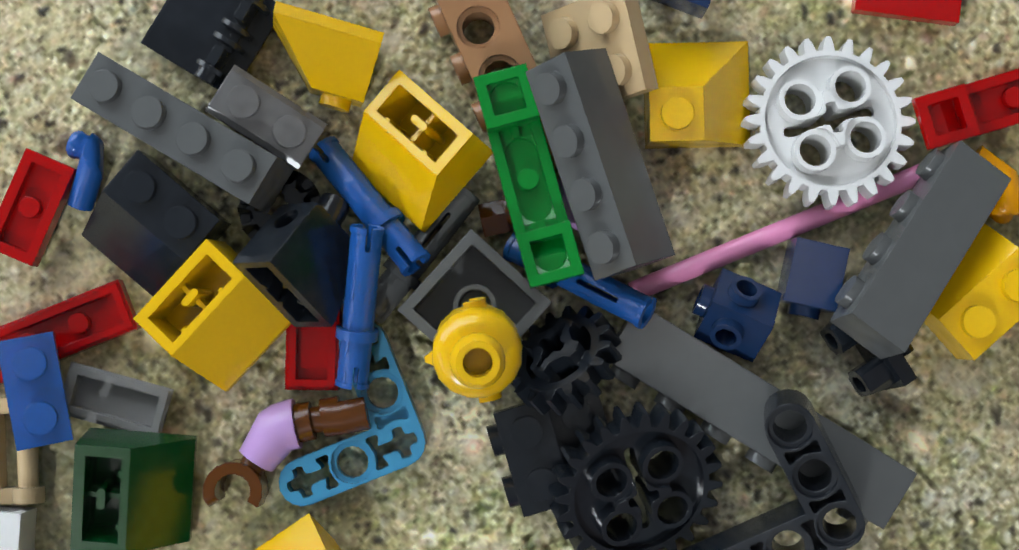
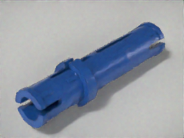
[309,136,431,277]
[335,223,385,390]
[503,232,657,329]

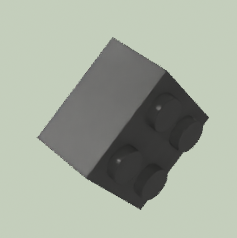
[398,229,552,342]

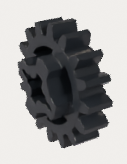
[511,305,622,416]

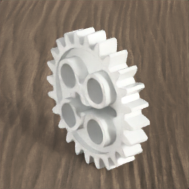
[741,36,916,210]

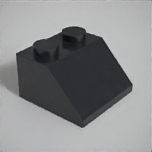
[82,150,231,296]

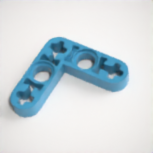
[279,322,427,506]

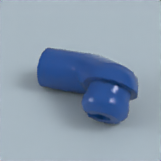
[66,131,104,211]

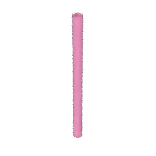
[627,164,920,296]

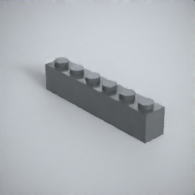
[610,313,917,529]

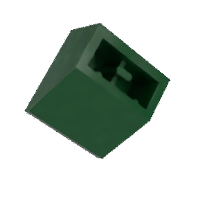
[70,428,197,550]

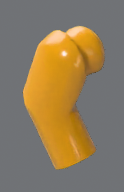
[975,145,1019,224]

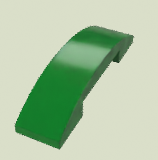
[473,63,584,289]

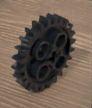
[548,402,723,550]

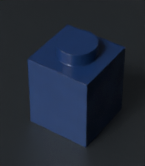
[777,237,850,320]

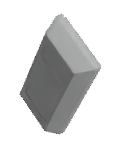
[64,361,174,433]

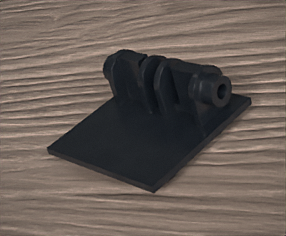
[141,0,276,90]

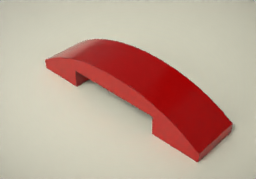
[911,68,1019,151]

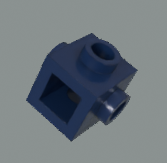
[692,268,782,363]

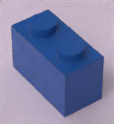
[0,331,74,451]

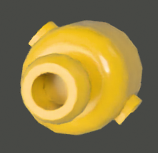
[424,297,523,403]

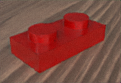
[0,148,77,267]

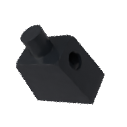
[233,193,350,327]

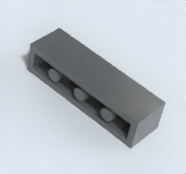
[525,48,675,281]
[71,52,294,214]
[830,140,1011,359]

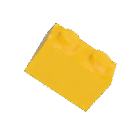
[924,223,1019,360]

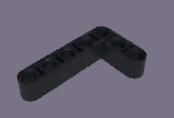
[682,389,865,550]

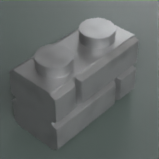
[205,64,327,170]

